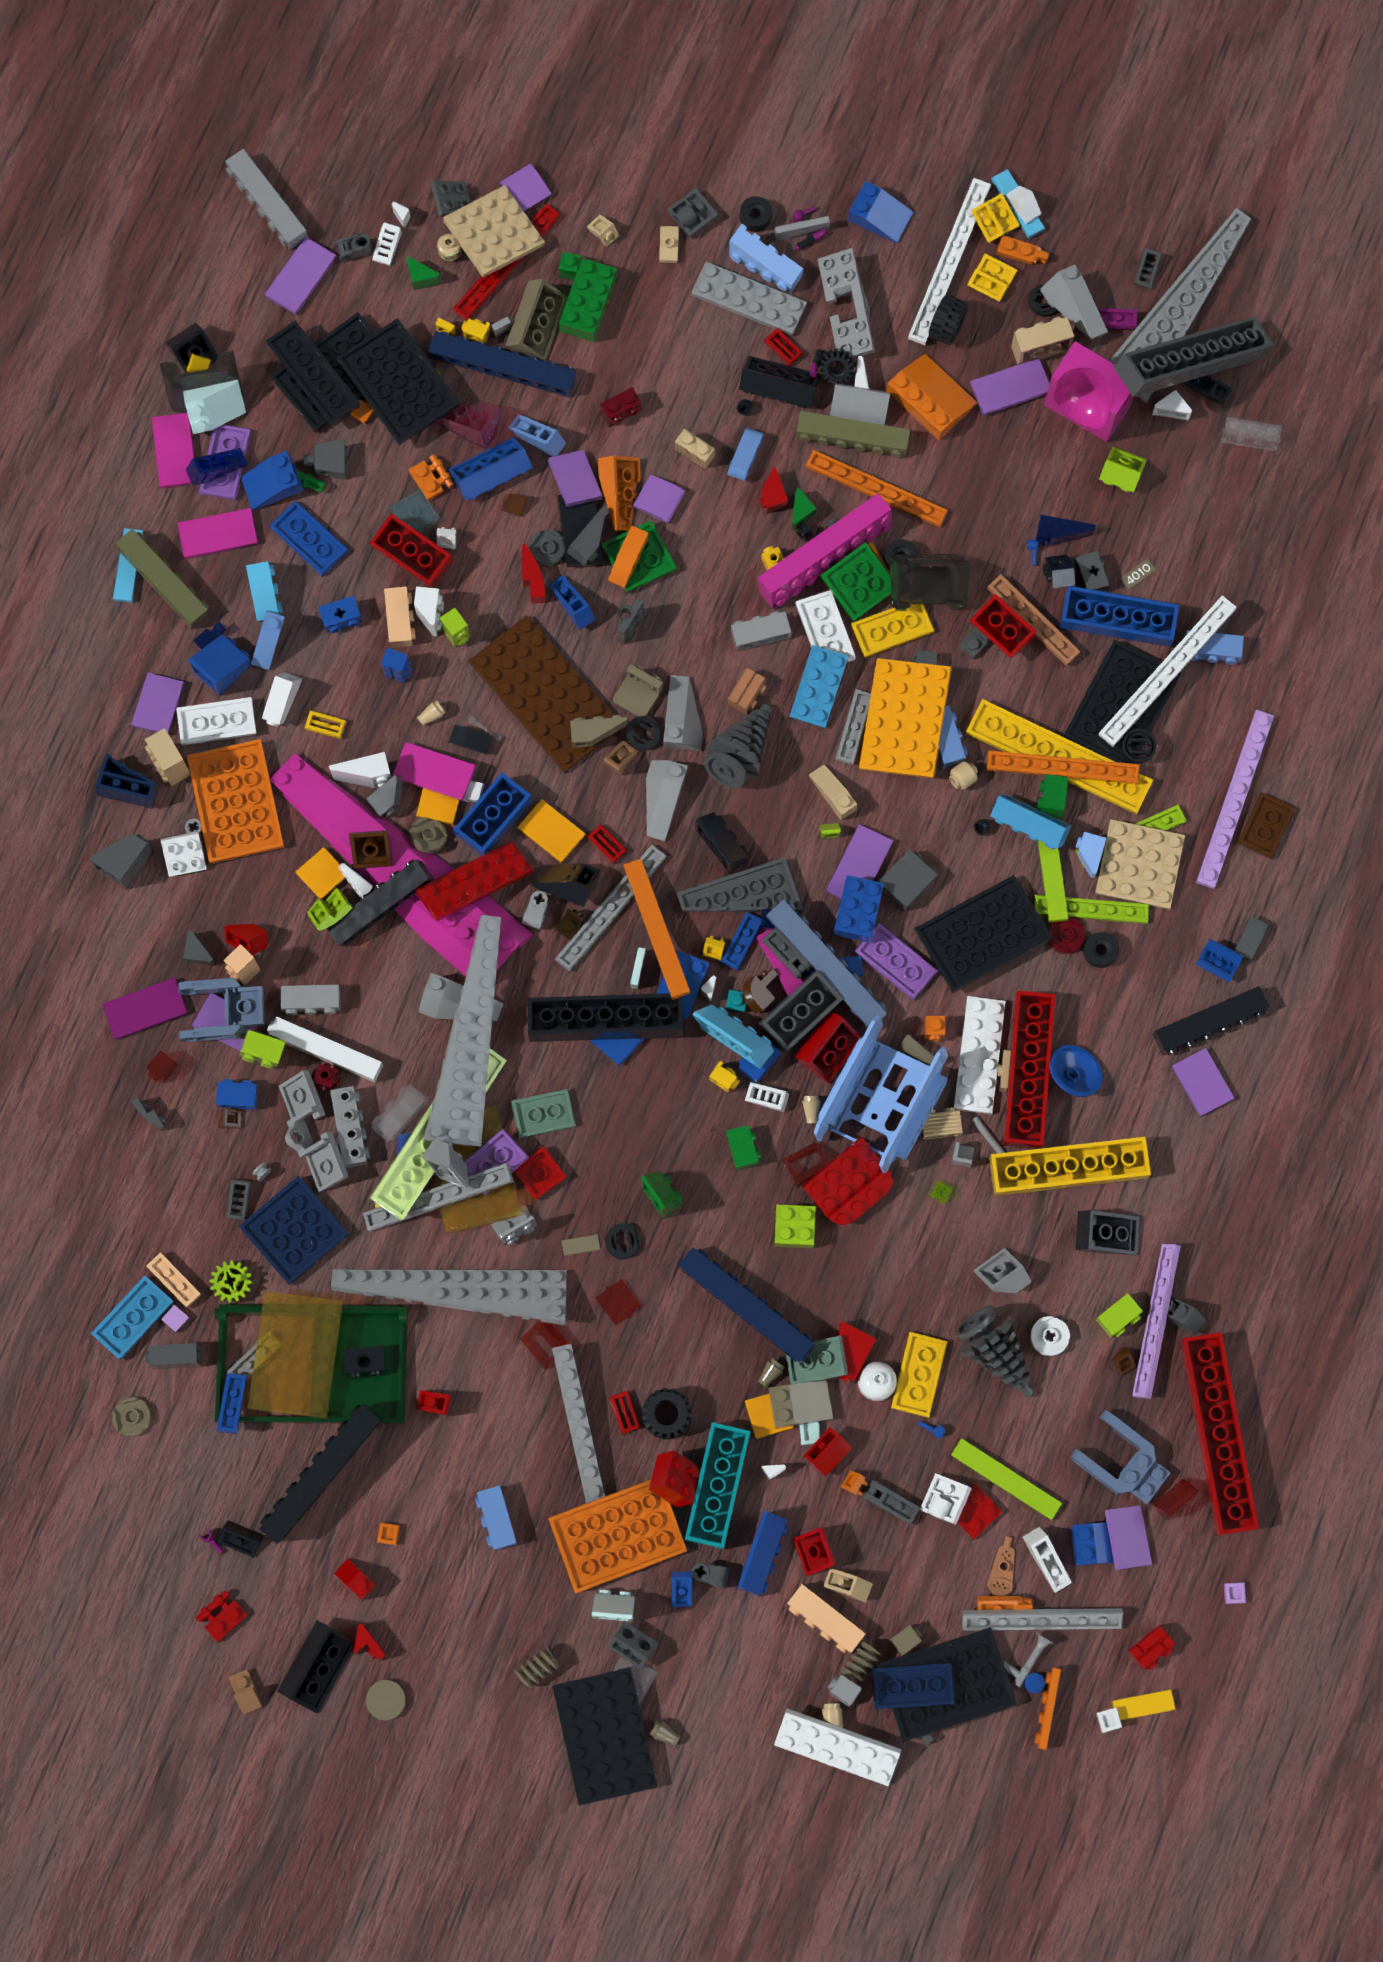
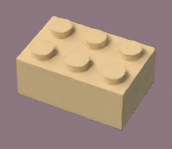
[1011,317,1074,365]
[145,728,191,787]

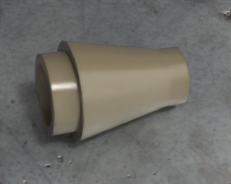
[758,1358,785,1388]
[649,1720,680,1746]

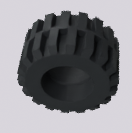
[929,294,968,345]
[642,1388,691,1440]

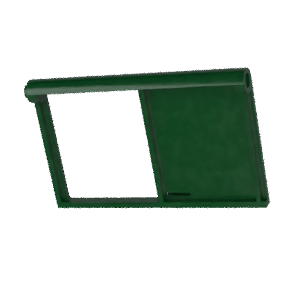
[214,1304,408,1424]

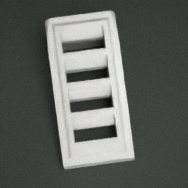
[372,223,402,266]
[855,356,869,389]
[338,863,373,897]
[745,1082,789,1112]

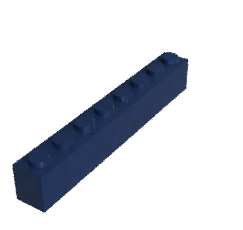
[428,331,577,398]
[678,1247,815,1365]

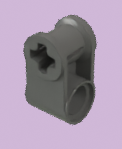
[335,233,372,262]
[691,1563,730,1589]

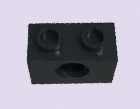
[1042,554,1075,588]
[343,1346,385,1379]

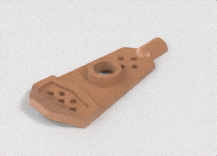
[987,1536,1015,1596]

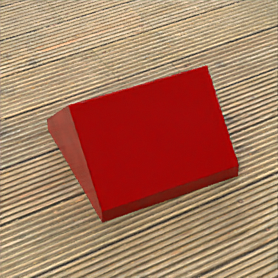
[793,1526,836,1576]

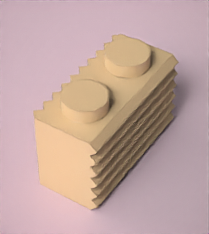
[675,429,715,469]
[922,1108,963,1140]

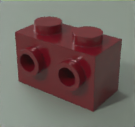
[600,387,642,427]

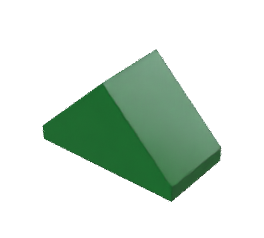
[406,256,441,290]
[792,488,816,530]

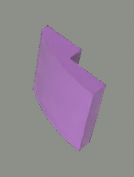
[500,163,551,211]
[633,475,686,523]

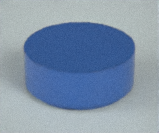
[1024,1673,1045,1693]

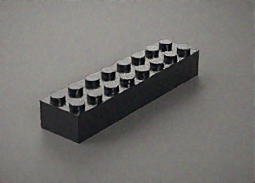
[528,993,684,1042]
[259,1403,384,1544]

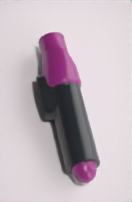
[795,229,827,251]
[810,349,823,377]

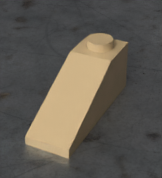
[808,765,857,821]

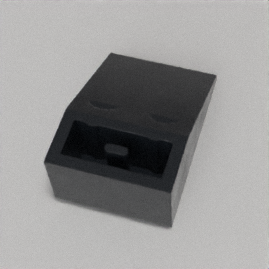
[531,863,601,907]

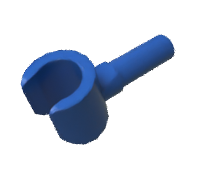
[1027,539,1038,566]
[918,1421,946,1439]

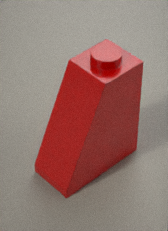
[838,1321,876,1384]

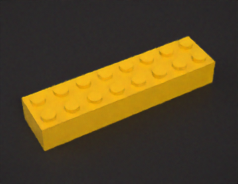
[989,1137,1151,1196]

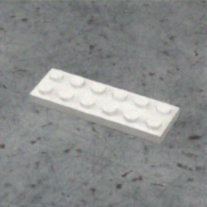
[954,996,1006,1115]
[774,1709,901,1786]

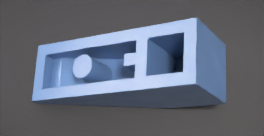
[508,414,566,457]
[251,610,285,670]

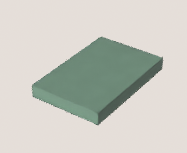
[511,1089,576,1139]
[786,1336,848,1384]

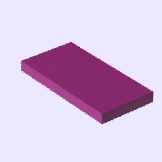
[102,977,188,1040]

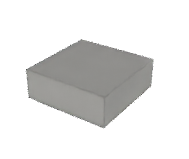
[492,317,511,338]

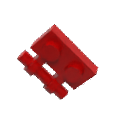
[195,1590,248,1642]

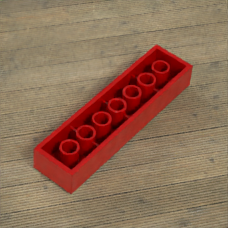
[1003,990,1056,1149]

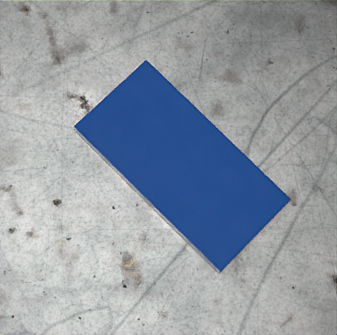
[269,500,349,577]

